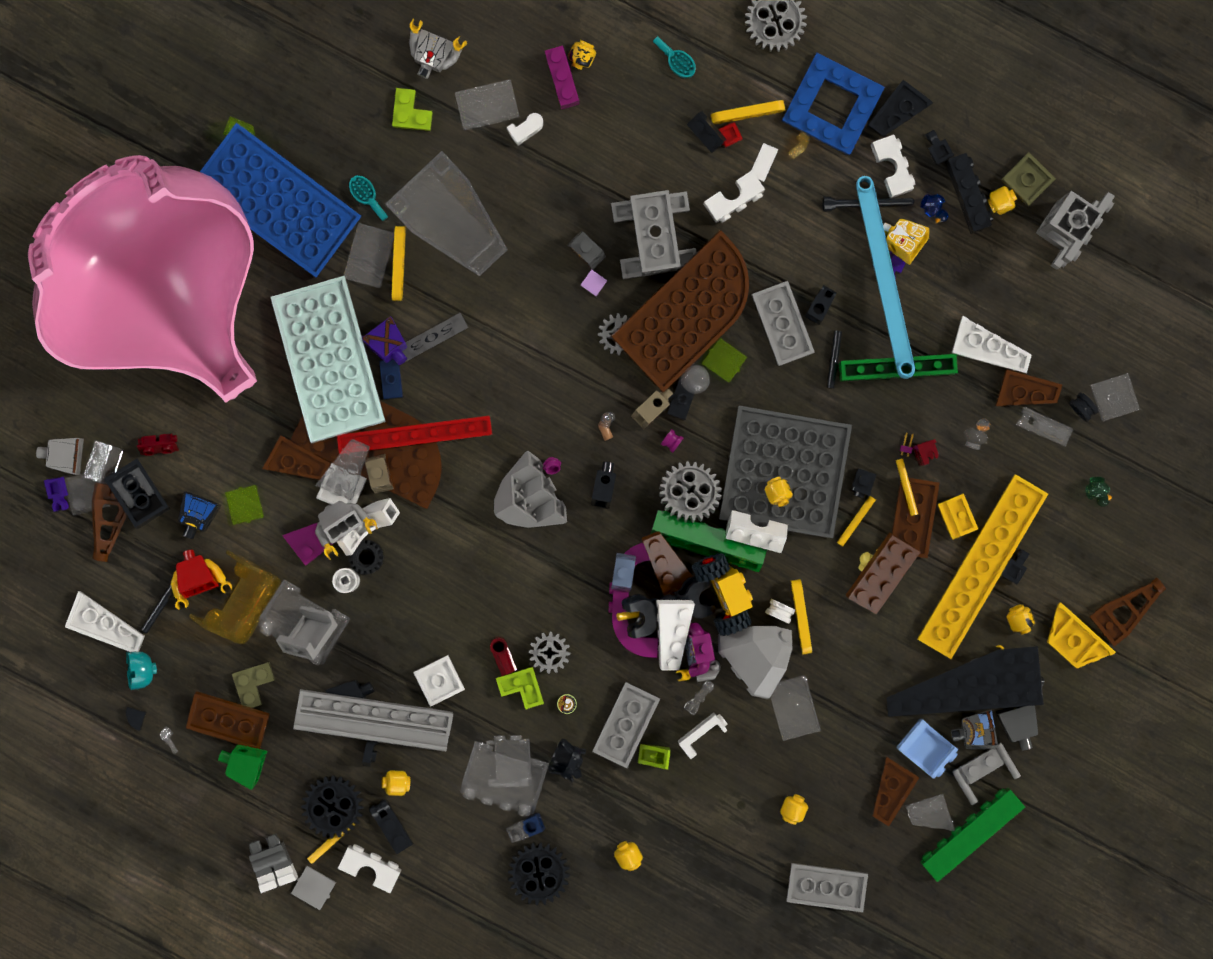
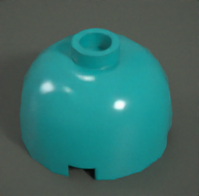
[126,651,157,690]

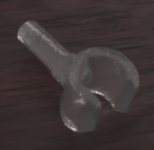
[160,727,178,754]

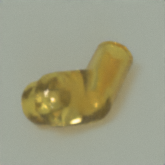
[788,132,810,159]

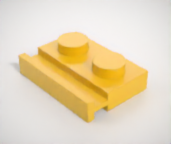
[937,494,978,540]

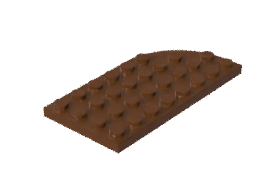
[610,230,749,392]
[290,401,442,509]

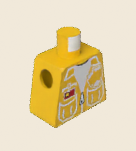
[883,219,929,265]

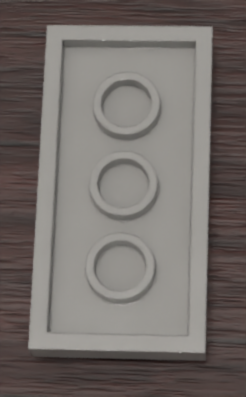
[752,281,815,366]
[592,682,660,768]
[786,863,868,912]

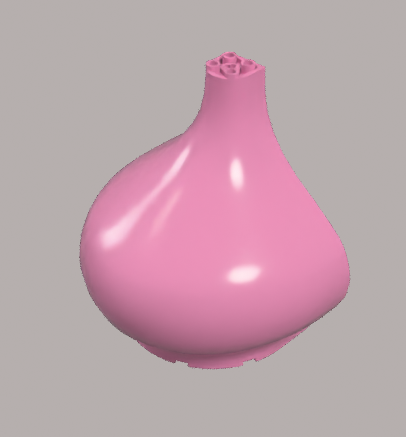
[28,155,257,403]

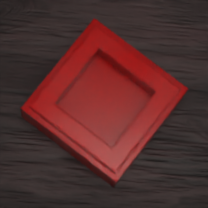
[718,122,743,148]

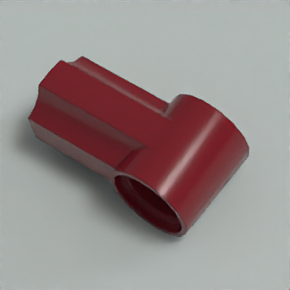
[490,636,517,676]

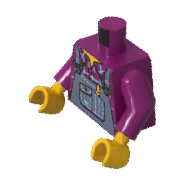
[676,623,715,681]

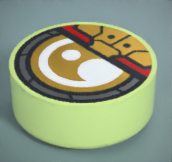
[557,694,577,714]

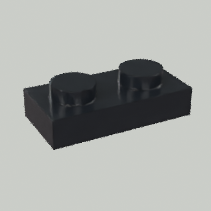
[687,111,727,153]

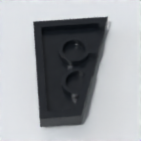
[868,79,934,137]

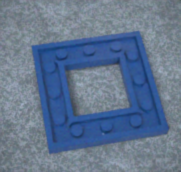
[782,53,885,156]

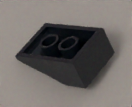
[104,458,170,529]

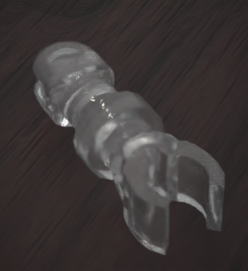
[684,681,714,715]

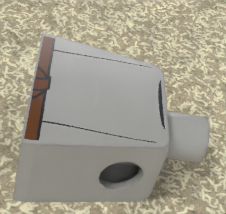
[36,438,84,475]

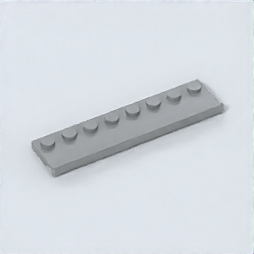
[293,689,453,752]

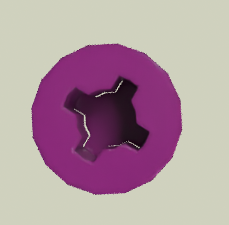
[661,429,684,453]

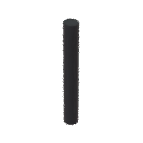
[827,331,842,388]
[141,584,173,633]

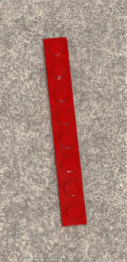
[337,416,492,454]

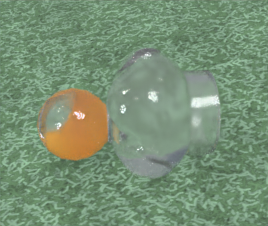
[964,419,990,450]

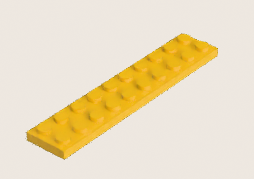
[917,474,1048,659]

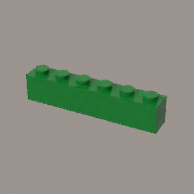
[839,354,958,382]
[651,510,767,572]
[920,788,1025,882]

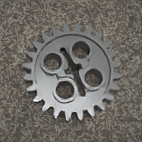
[745,0,807,52]
[659,461,722,523]

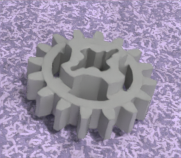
[598,313,627,356]
[529,632,571,674]

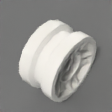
[765,599,795,624]

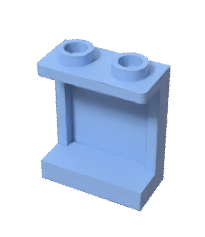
[896,718,958,779]

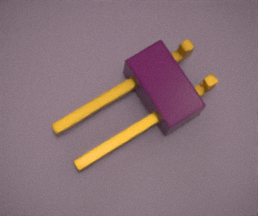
[900,433,913,457]

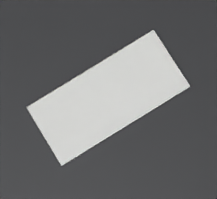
[751,143,778,182]

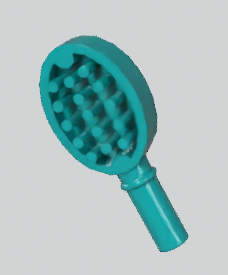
[653,36,696,78]
[349,175,388,221]

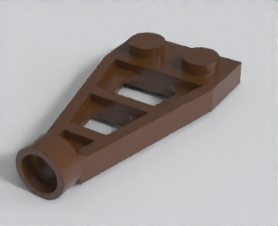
[92,482,127,562]
[1089,577,1166,646]

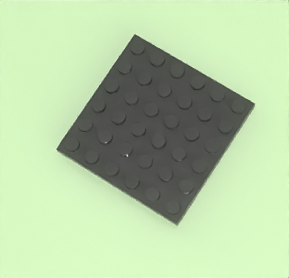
[719,406,852,538]

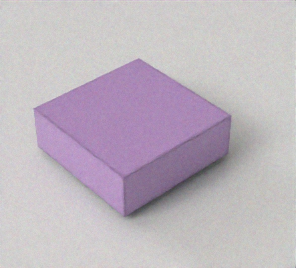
[581,269,607,296]

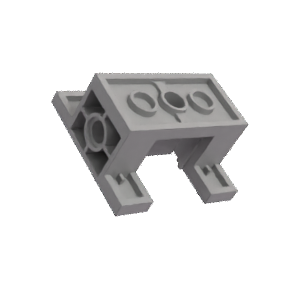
[611,190,696,279]
[1036,191,1115,270]

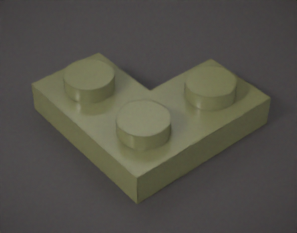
[232,662,275,708]

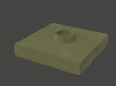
[1001,152,1056,206]

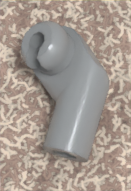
[696,660,721,682]

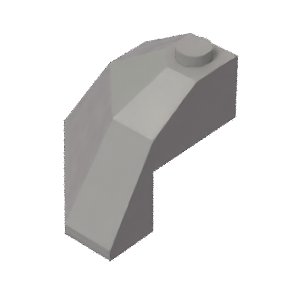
[494,451,567,528]
[718,626,792,699]

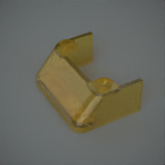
[189,550,281,644]

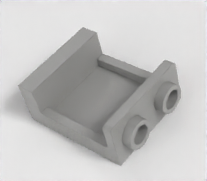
[276,606,337,660]

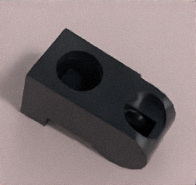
[804,285,837,325]

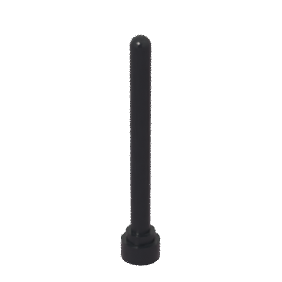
[822,196,915,212]

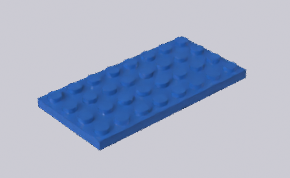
[200,123,361,277]

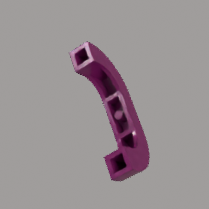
[609,543,658,658]

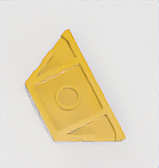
[1047,602,1116,668]

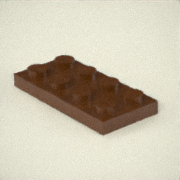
[892,478,940,558]
[846,532,920,614]
[186,691,270,749]

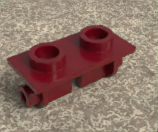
[137,433,179,456]

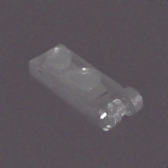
[1016,407,1073,447]

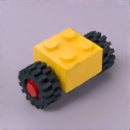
[692,553,753,636]

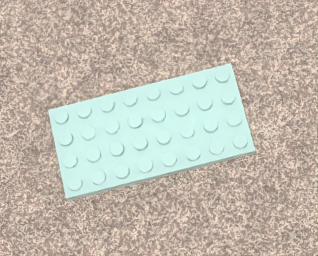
[271,276,386,443]

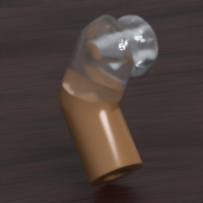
[598,412,615,441]

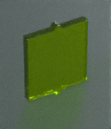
[702,338,747,383]
[225,485,264,525]

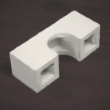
[871,135,915,198]
[704,170,765,223]
[726,510,788,553]
[338,844,401,893]

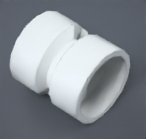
[332,568,360,593]

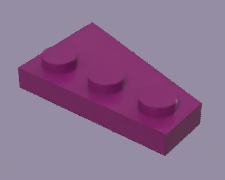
[282,523,336,566]

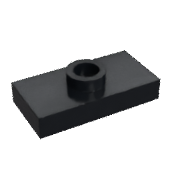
[667,378,698,420]

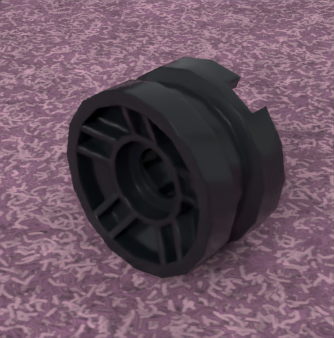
[1069,392,1099,422]

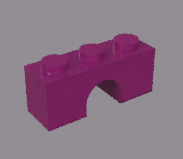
[545,45,580,110]

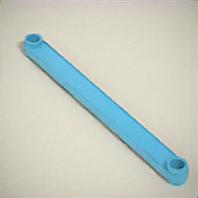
[856,176,915,379]

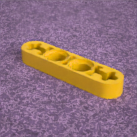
[711,100,785,124]
[392,226,405,301]
[791,579,812,655]

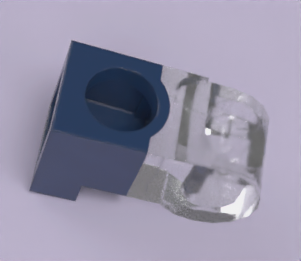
[506,812,545,843]

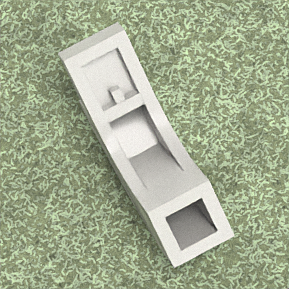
[336,498,400,556]

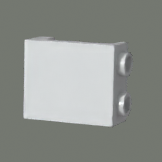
[678,712,728,759]

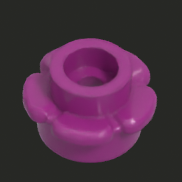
[543,457,561,475]

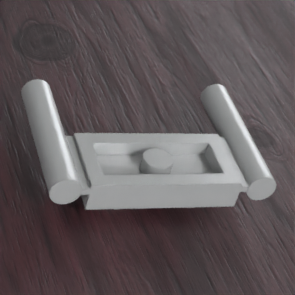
[952,743,1021,805]

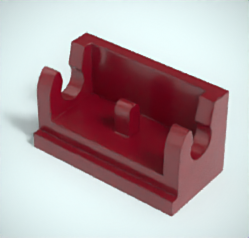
[912,439,939,466]

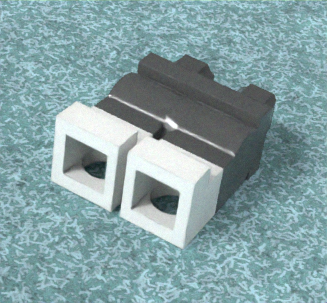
[249,834,298,893]

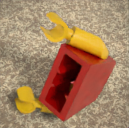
[171,550,232,610]

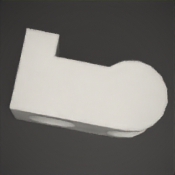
[507,113,543,146]

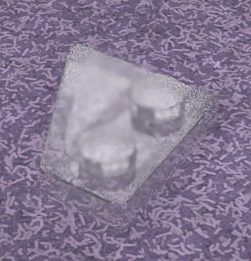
[906,794,954,831]

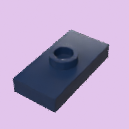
[379,360,403,399]

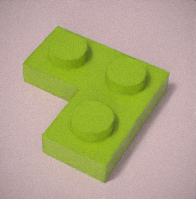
[392,88,433,131]
[496,667,544,709]

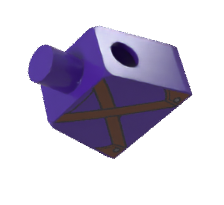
[362,316,407,365]

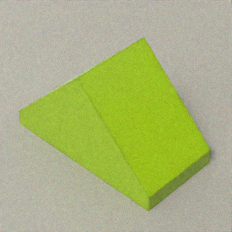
[638,744,671,769]

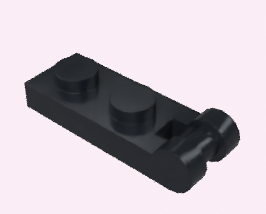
[369,798,414,854]

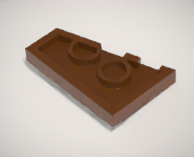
[995,369,1062,406]
[262,435,331,480]
[873,757,920,826]

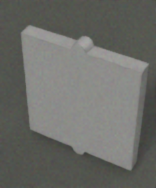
[291,866,336,910]

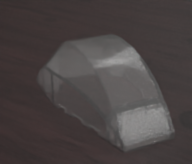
[386,151,508,276]

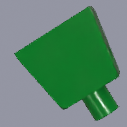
[218,745,267,790]

